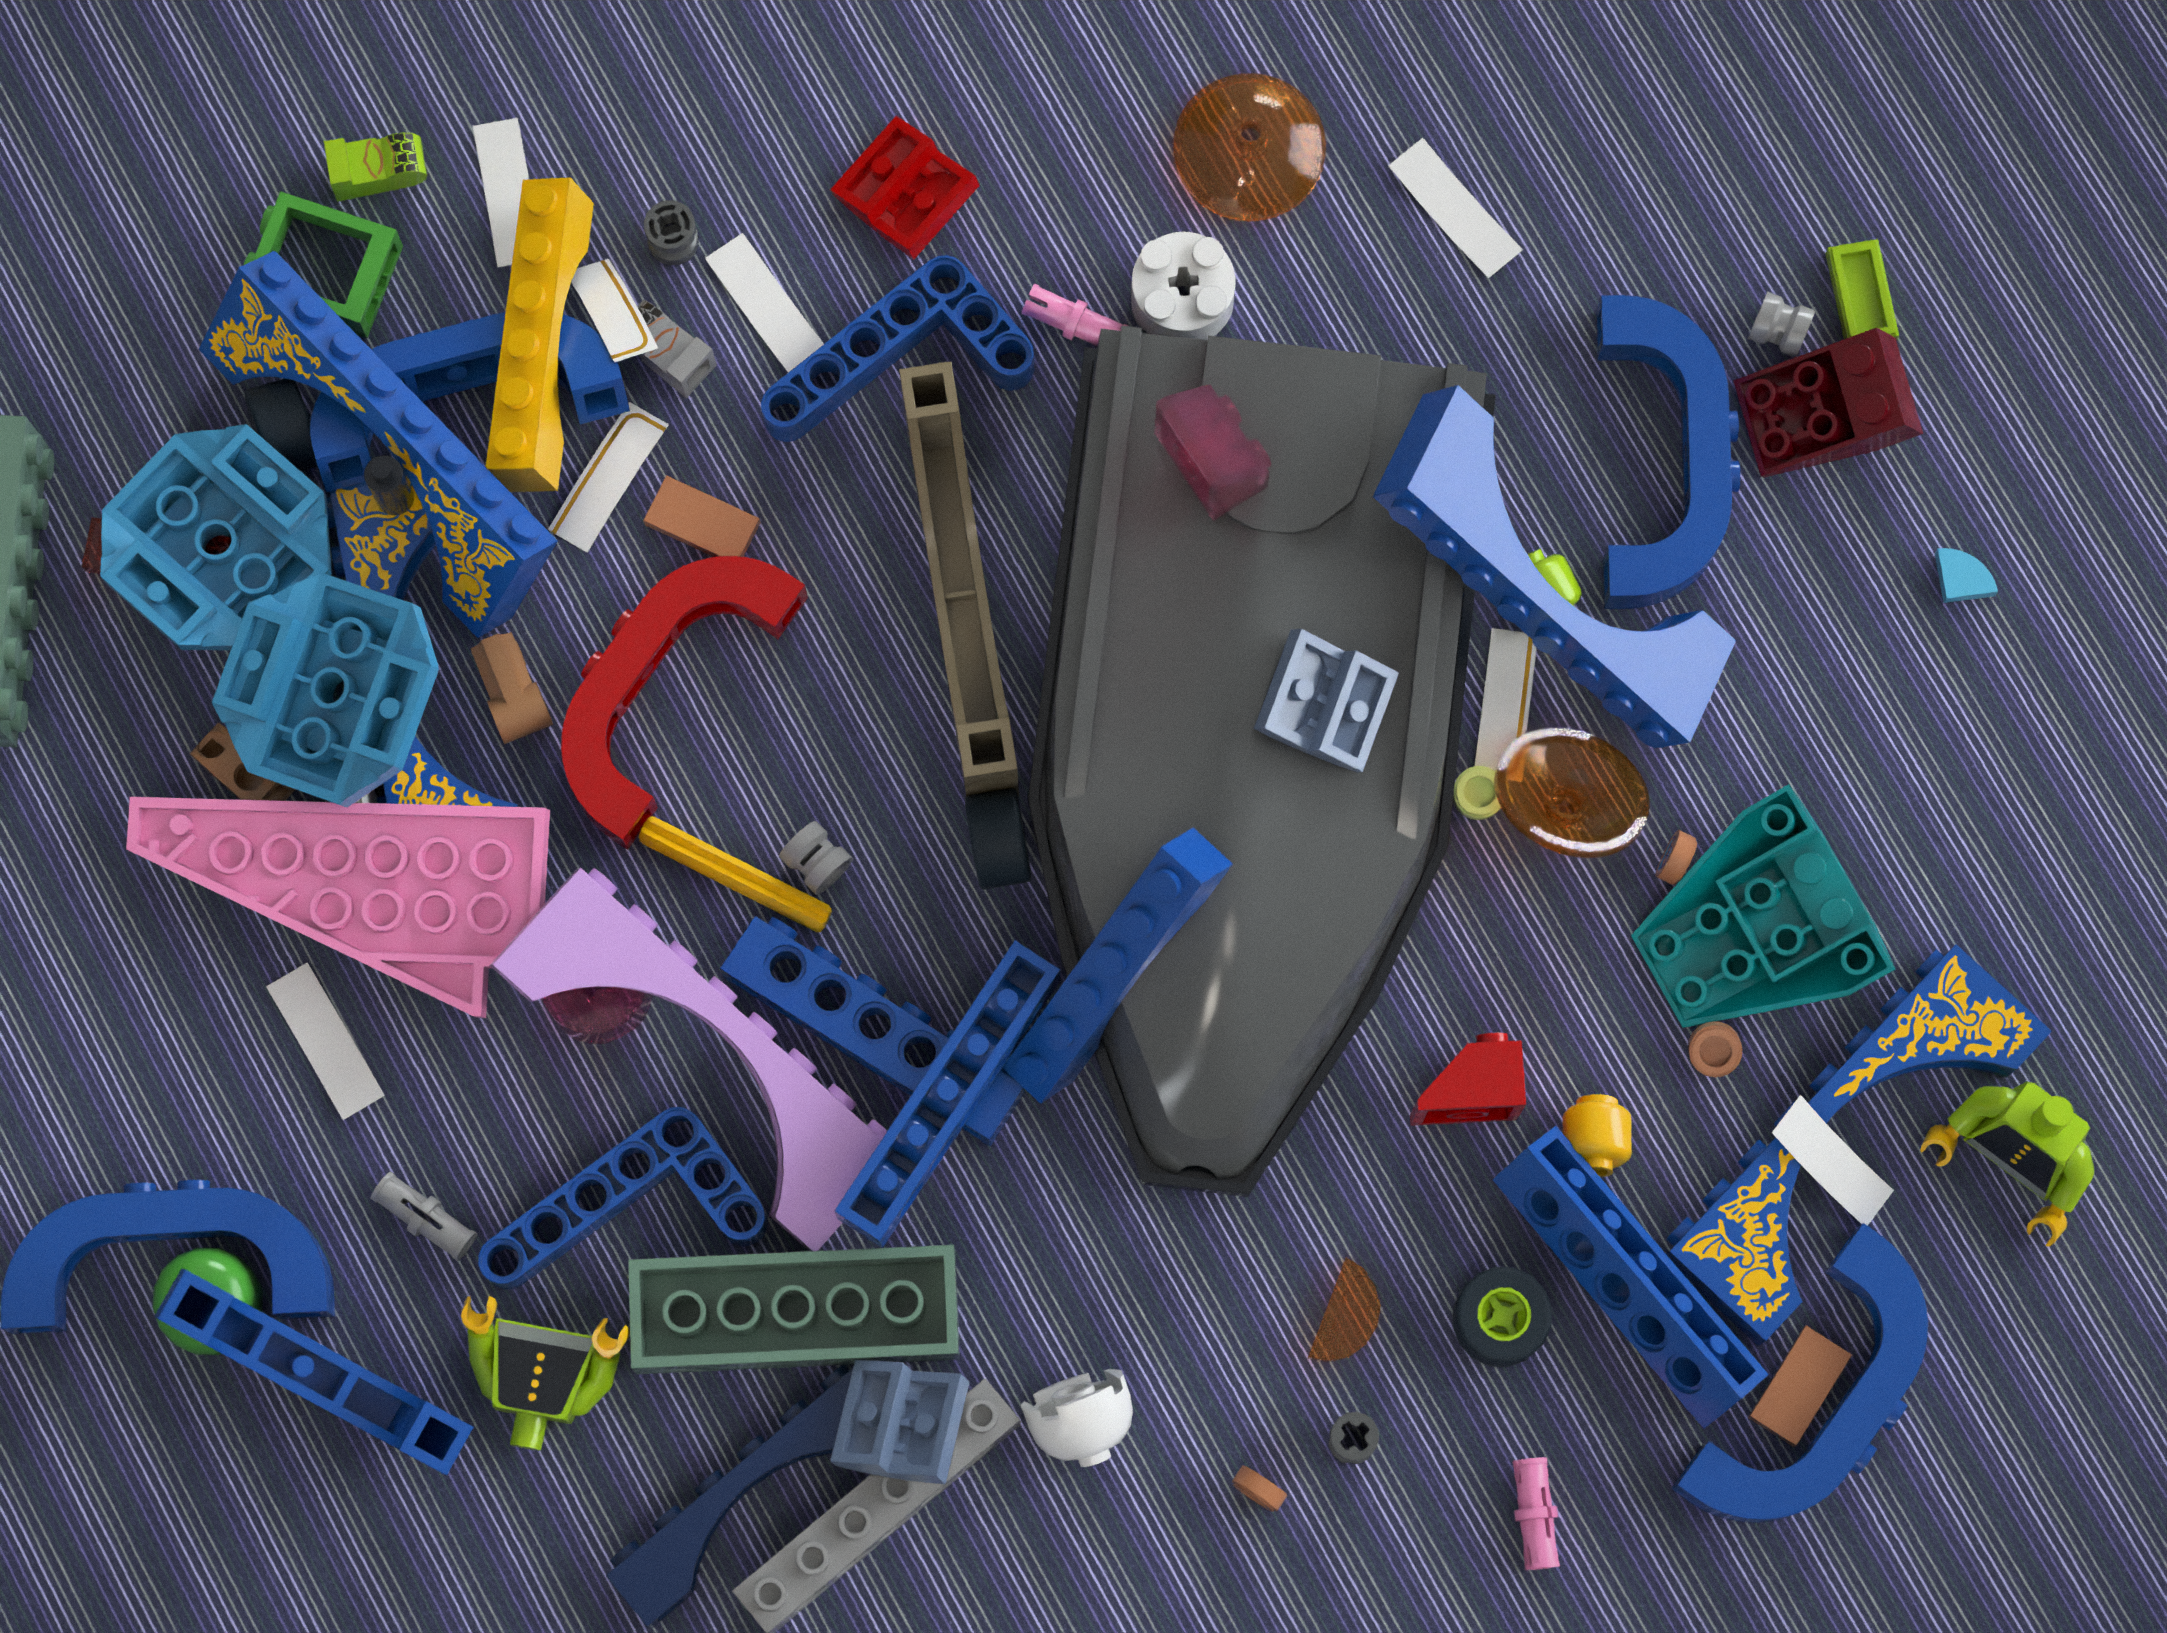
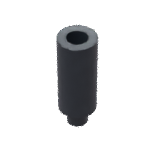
[364,455,414,515]

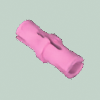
[1021,284,1129,346]
[1512,1457,1560,1570]

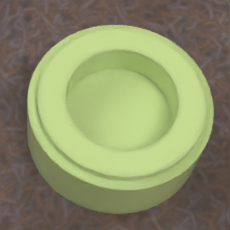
[1453,766,1506,820]

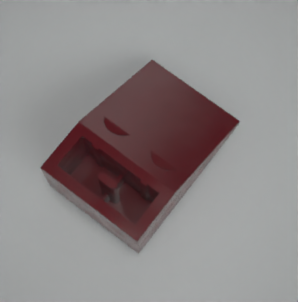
[1733,327,1923,478]

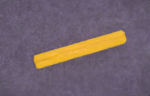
[638,816,832,932]

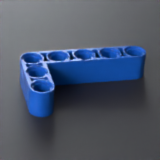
[761,255,1034,442]
[478,1107,768,1290]

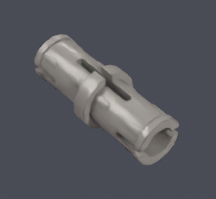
[371,1171,477,1261]

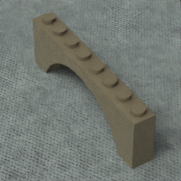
[899,361,1019,797]

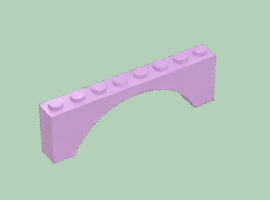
[489,868,887,1251]

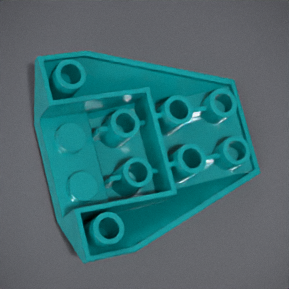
[1631,784,1896,1028]

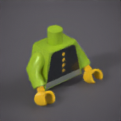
[1920,1081,2094,1247]
[461,1296,630,1451]

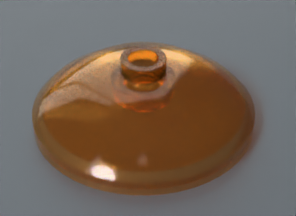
[1173,73,1326,221]
[1494,728,1650,858]

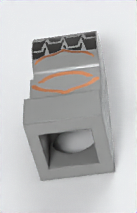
[637,300,717,398]

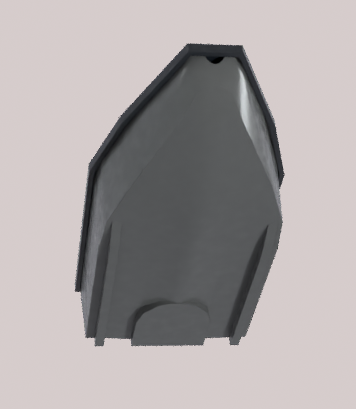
[1028,326,1496,1197]

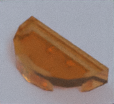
[1307,1257,1381,1363]

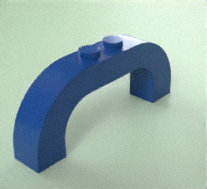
[1596,295,1740,609]
[310,312,630,492]
[1,1180,335,1334]
[1671,1223,1928,1523]
[154,1268,473,1476]

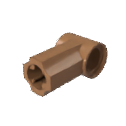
[471,632,554,744]

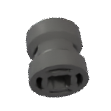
[644,200,699,266]

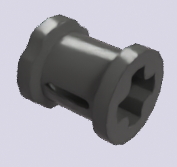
[1328,1412,1379,1464]

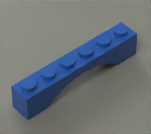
[1003,828,1233,1104]

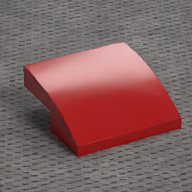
[830,116,980,260]

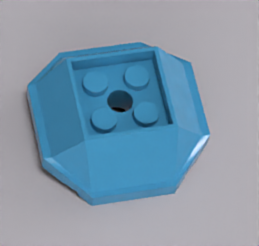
[100,424,332,650]
[212,573,439,808]

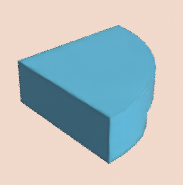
[1935,548,1998,603]

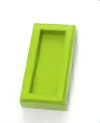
[1825,239,1899,340]

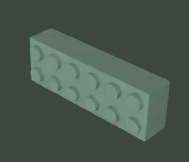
[0,415,54,747]
[628,1245,960,1374]

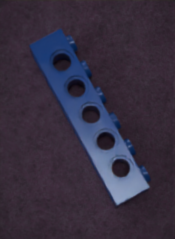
[720,916,1025,1147]
[834,941,1060,1248]
[1492,1126,1769,1429]

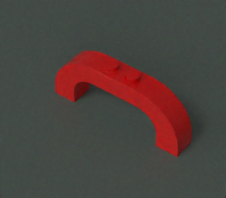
[561,556,808,850]

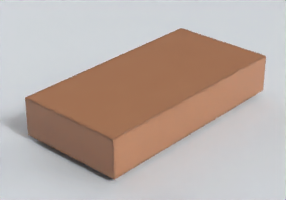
[643,475,760,557]
[1748,1326,1852,1447]

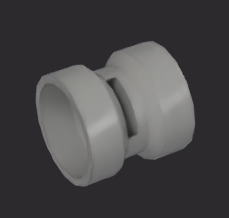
[1748,291,1816,358]
[779,821,853,895]

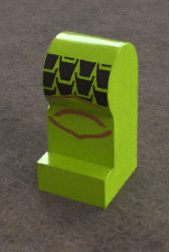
[324,133,427,202]

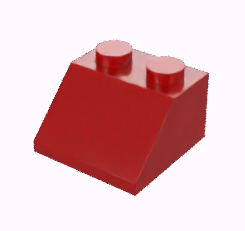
[1410,1033,1526,1126]

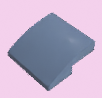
[1254,629,1399,772]
[830,1360,969,1484]

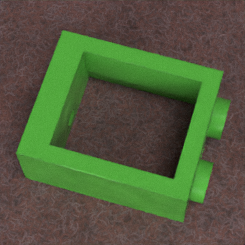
[244,191,403,338]

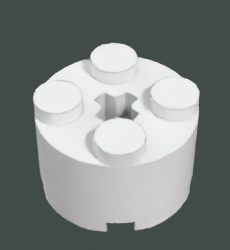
[1131,232,1235,340]

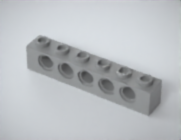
[732,1378,1021,1633]

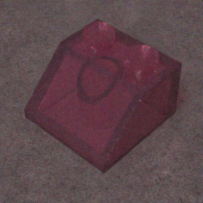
[1154,384,1272,521]

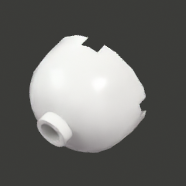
[1021,1369,1133,1467]

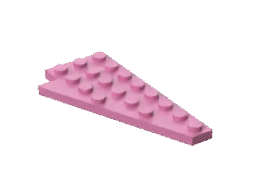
[126,797,550,1018]

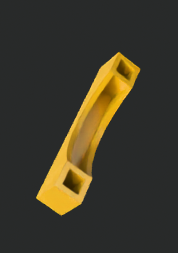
[485,177,594,492]

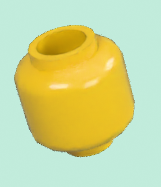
[1563,1094,1632,1178]

